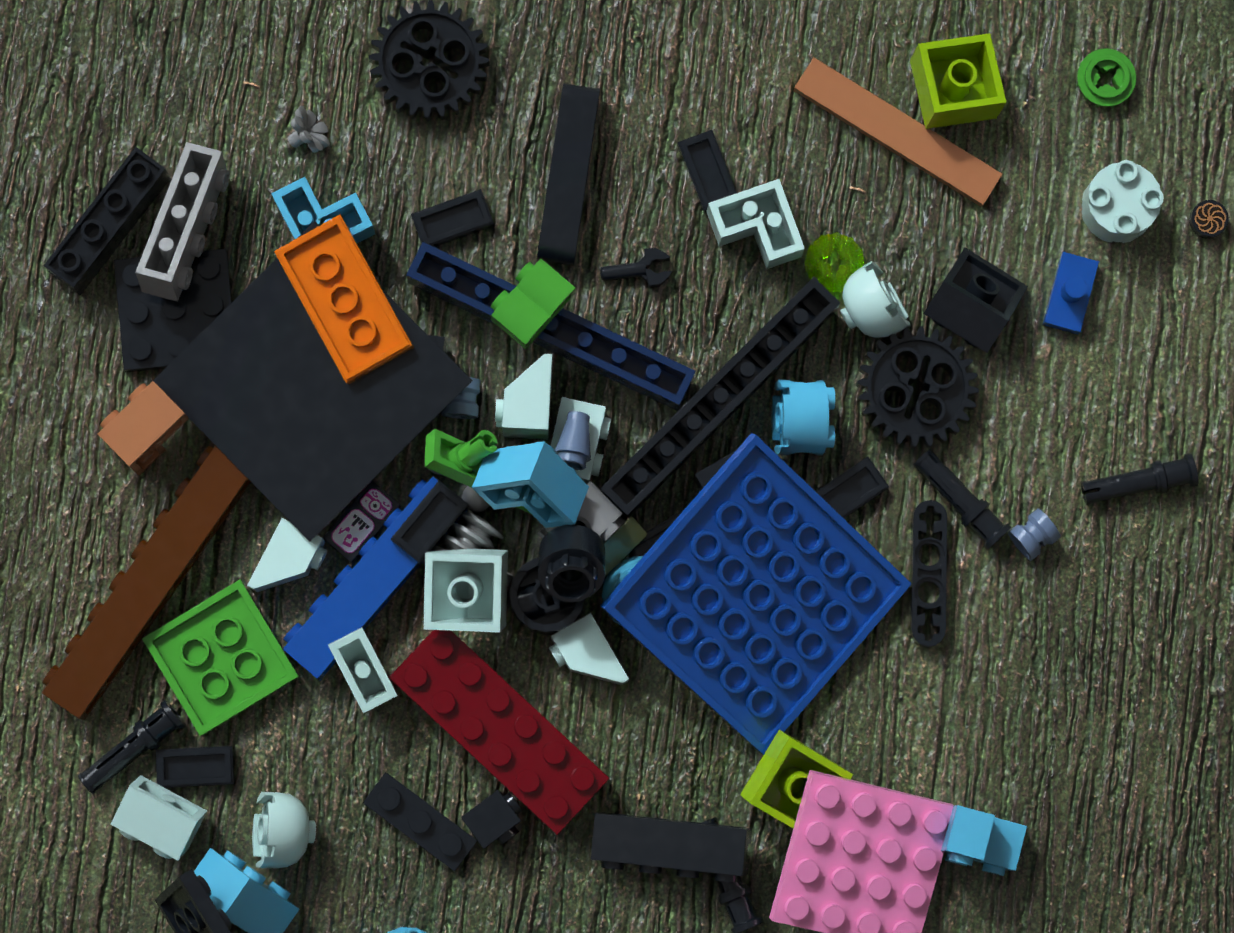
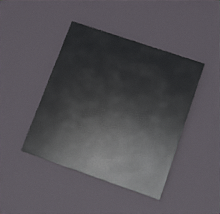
[153,221,473,542]

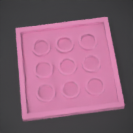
[769,770,954,933]

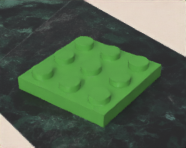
[142,579,299,737]

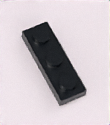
[363,772,478,871]

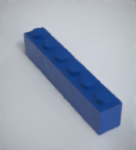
[283,477,468,681]

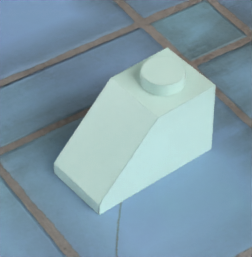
[247,518,327,592]
[549,613,629,685]
[328,627,398,713]

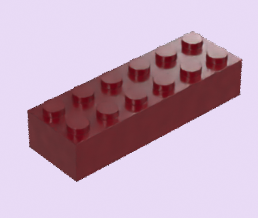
[389,630,609,835]

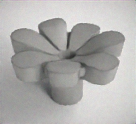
[288,106,330,153]

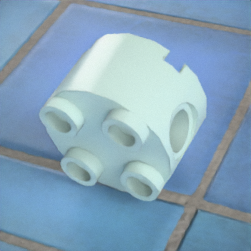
[1081,160,1164,243]

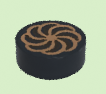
[1189,200,1229,239]

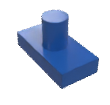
[1042,252,1099,335]

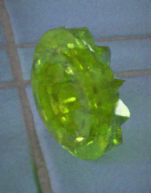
[805,232,865,292]

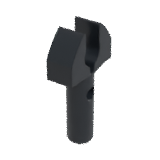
[600,248,672,288]

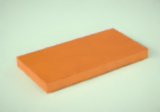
[274,214,414,384]

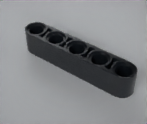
[537,83,600,266]

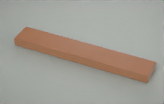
[793,57,1002,207]

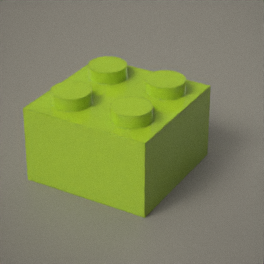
[910,33,1006,129]
[740,730,853,828]

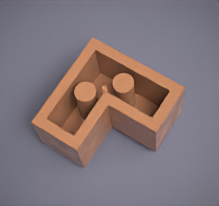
[98,381,189,476]

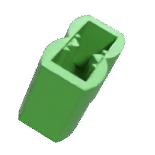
[490,259,576,349]

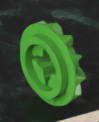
[1077,48,1136,108]

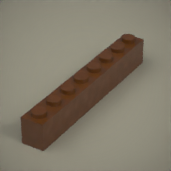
[42,445,251,721]

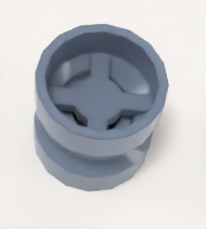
[441,377,481,419]
[1008,508,1061,561]

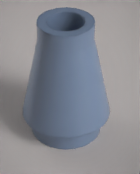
[554,411,591,470]

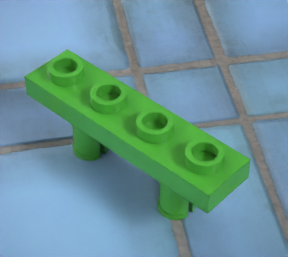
[424,429,531,514]

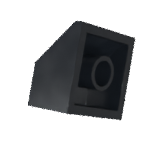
[923,248,1028,353]

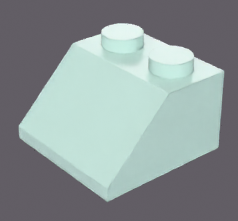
[495,354,552,440]
[424,549,508,633]

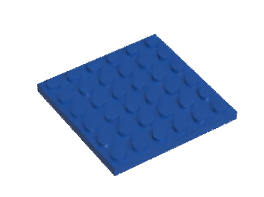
[600,433,912,755]

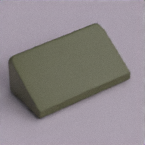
[604,516,647,576]

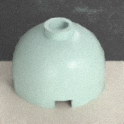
[840,261,910,338]
[252,792,316,868]

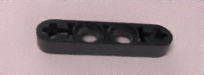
[910,500,947,648]

